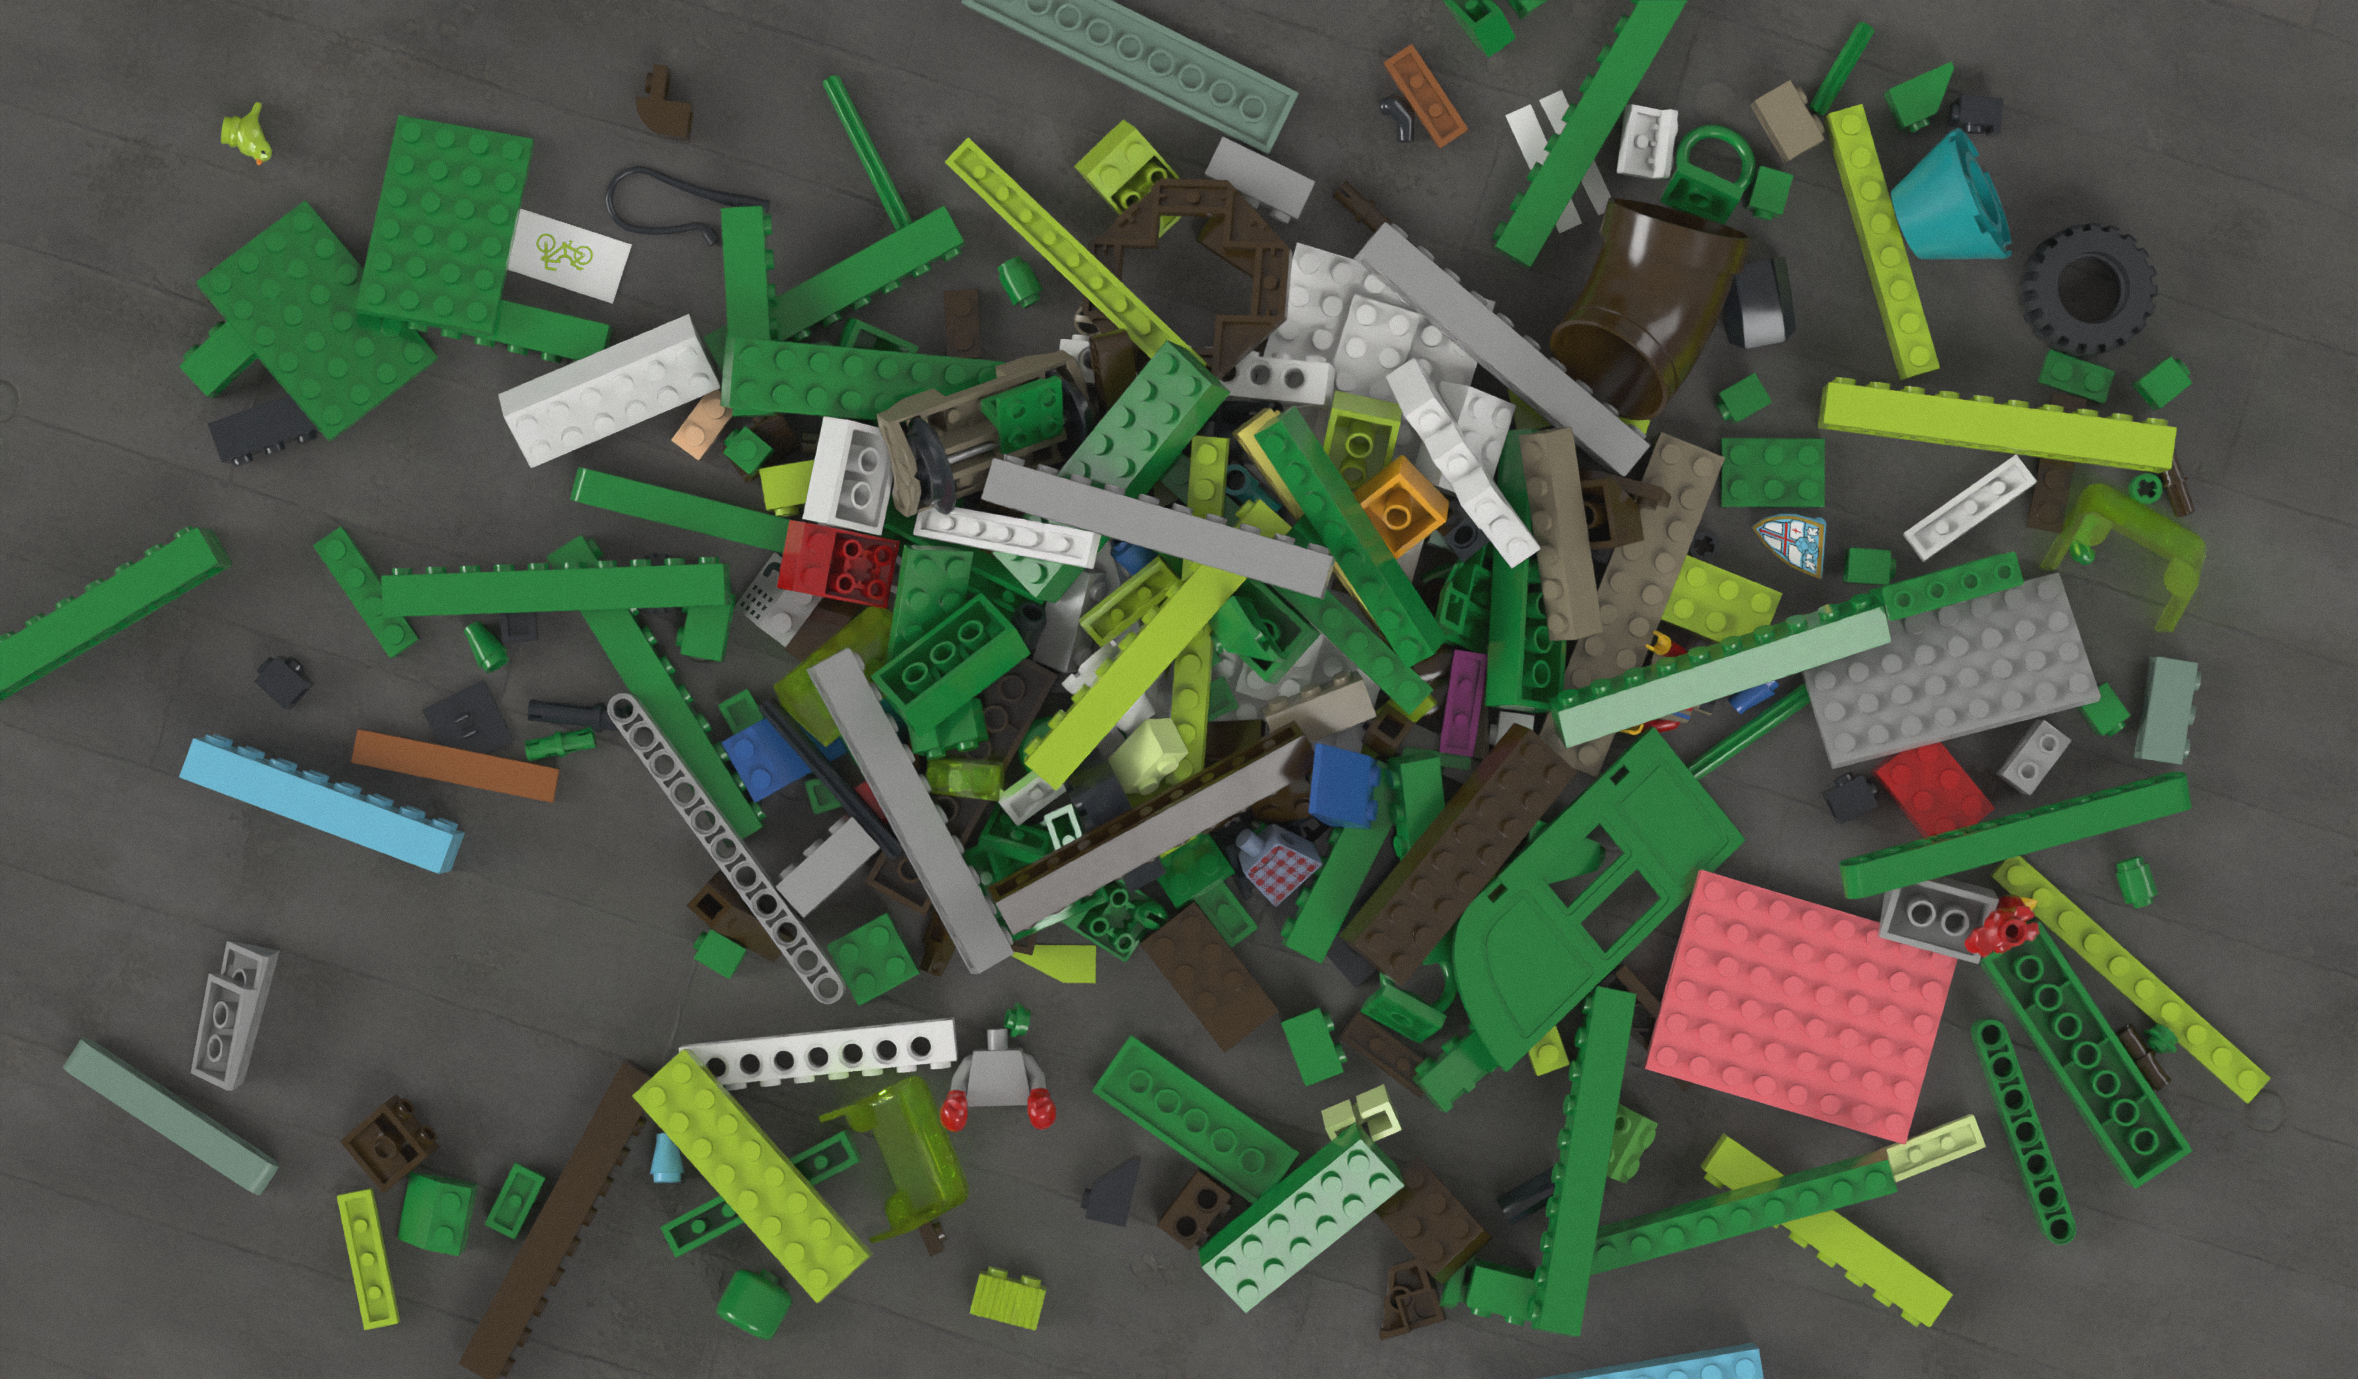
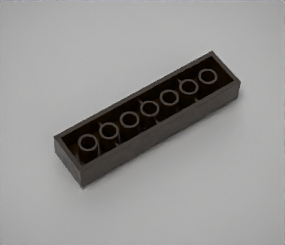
[865,655,1061,916]
[1339,722,1577,987]

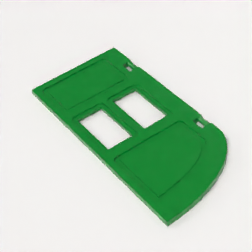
[1452,726,1746,1073]

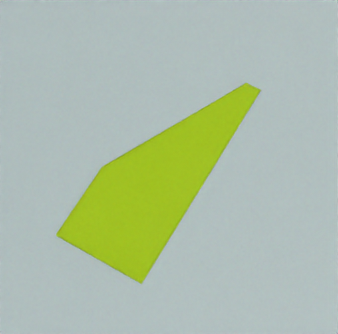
[1011,945,1096,983]

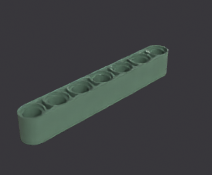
[63,1037,280,1195]

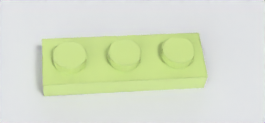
[1879,1114,1986,1182]

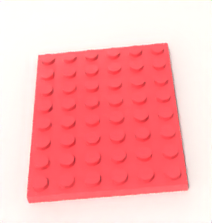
[1643,870,1957,1145]

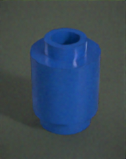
[1110,538,1158,576]

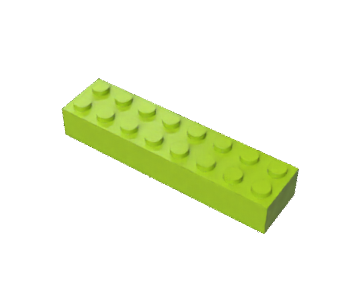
[632,1049,873,1303]

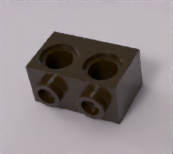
[1157,1167,1233,1251]

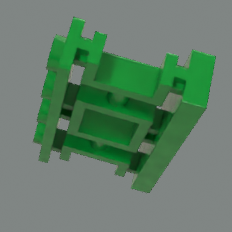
[1868,552,2024,621]

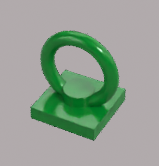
[1659,124,1756,225]
[1360,960,1458,1044]

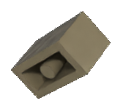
[1750,80,1825,164]

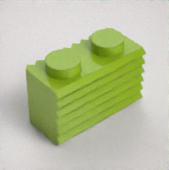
[970,1266,1047,1330]

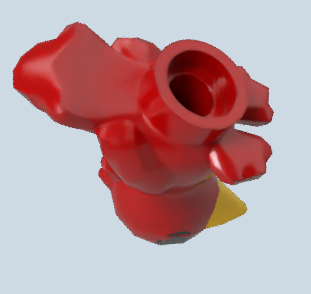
[1964,894,2039,957]

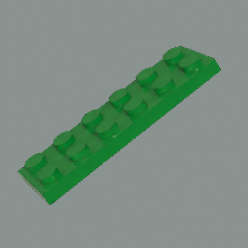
[1092,1034,1299,1204]

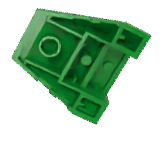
[1435,541,1494,654]

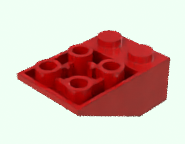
[777,520,900,609]

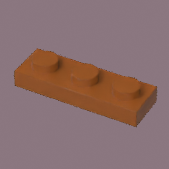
[1383,44,1469,150]

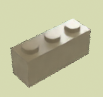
[1261,670,1377,743]

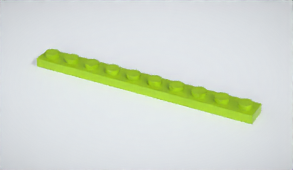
[945,138,1207,366]
[1166,435,1230,785]
[1990,856,2271,1104]

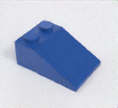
[721,693,848,803]
[1309,743,1381,830]

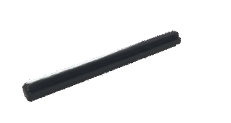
[759,698,904,860]

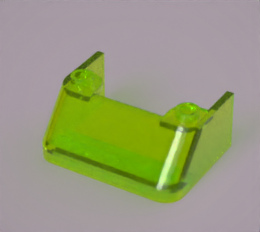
[2040,483,2206,633]
[818,1076,969,1244]

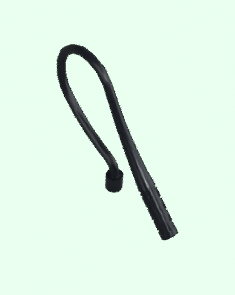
[605,166,770,247]

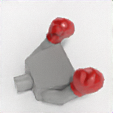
[940,1028,1057,1132]

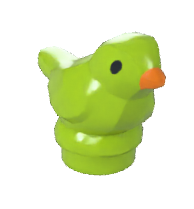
[221,102,272,166]

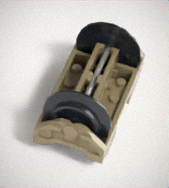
[877,350,1095,517]

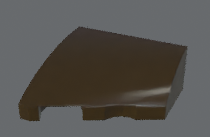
[1379,1256,1447,1340]

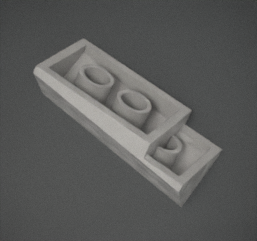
[191,941,280,1091]

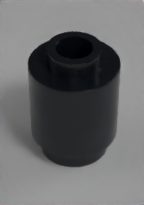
[1010,602,1047,651]

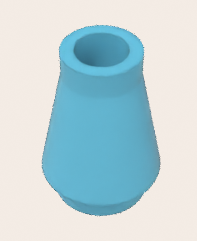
[650,1133,684,1183]

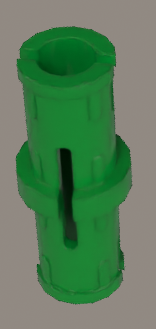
[525,727,597,762]

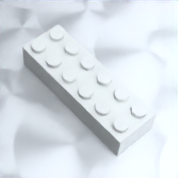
[498,314,721,468]

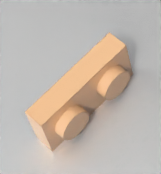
[671,389,733,461]

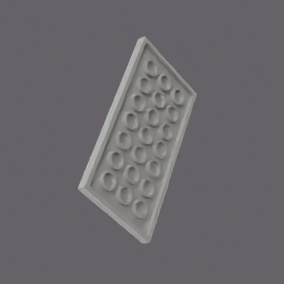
[1801,572,2101,769]

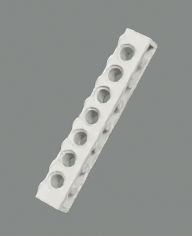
[1057,335,1336,410]
[679,1017,958,1090]

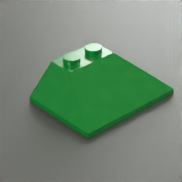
[963,803,1109,942]

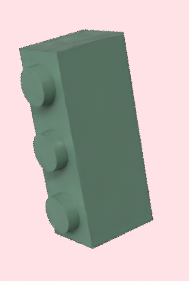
[2134,657,2201,765]

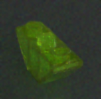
[926,758,1004,801]

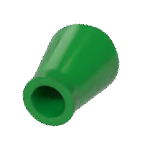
[463,621,509,673]

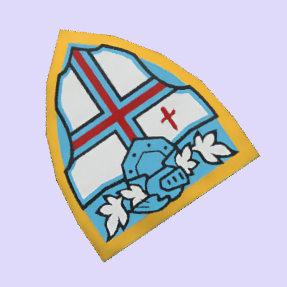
[1752,514,1826,579]

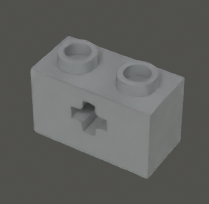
[1995,720,2072,795]

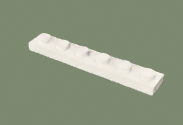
[913,507,1101,569]

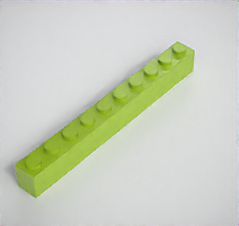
[1024,498,1292,791]

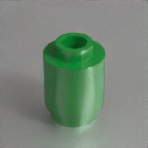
[997,255,1044,309]
[2115,855,2159,908]

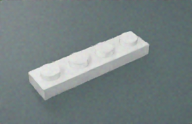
[1903,454,2037,563]
[996,726,1126,826]

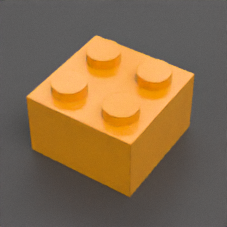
[1353,454,1449,560]

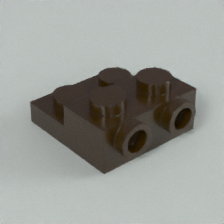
[340,1094,440,1194]

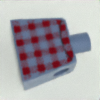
[1236,824,1322,907]

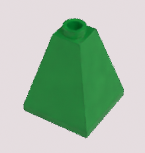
[1505,820,1605,884]

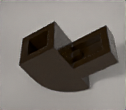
[636,64,694,142]

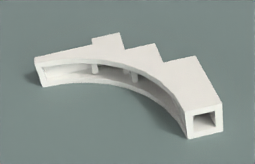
[1386,357,1541,568]

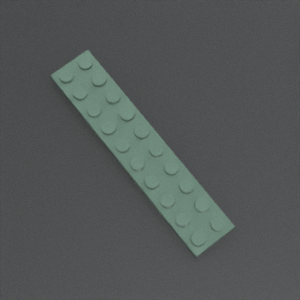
[961,0,1299,156]

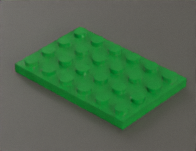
[355,115,535,337]
[196,200,438,443]

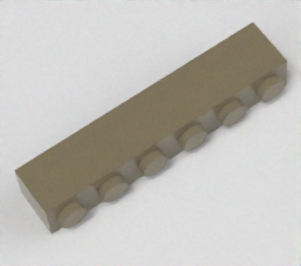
[1519,427,1603,641]

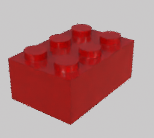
[1870,742,1995,838]

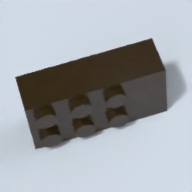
[1140,901,1279,1053]

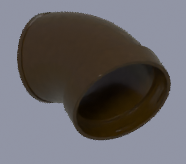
[1550,197,1753,421]

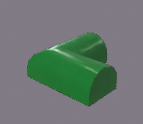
[978,801,1054,864]

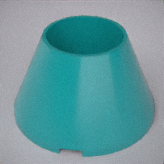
[1891,128,2012,260]

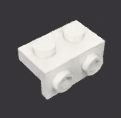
[1617,104,1678,180]

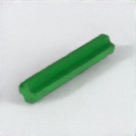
[1809,22,1874,116]

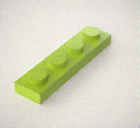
[337,1188,400,1330]

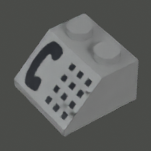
[734,552,824,647]

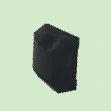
[1722,257,1796,349]

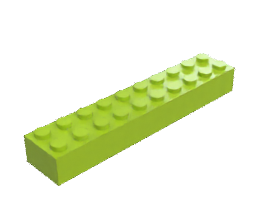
[1817,377,2177,473]

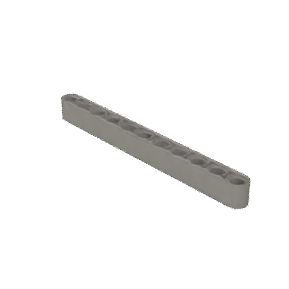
[607,693,846,1004]

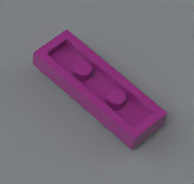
[1438,649,1488,757]

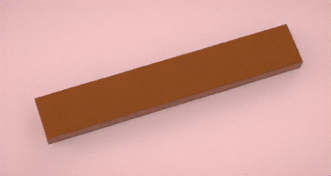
[351,729,561,803]

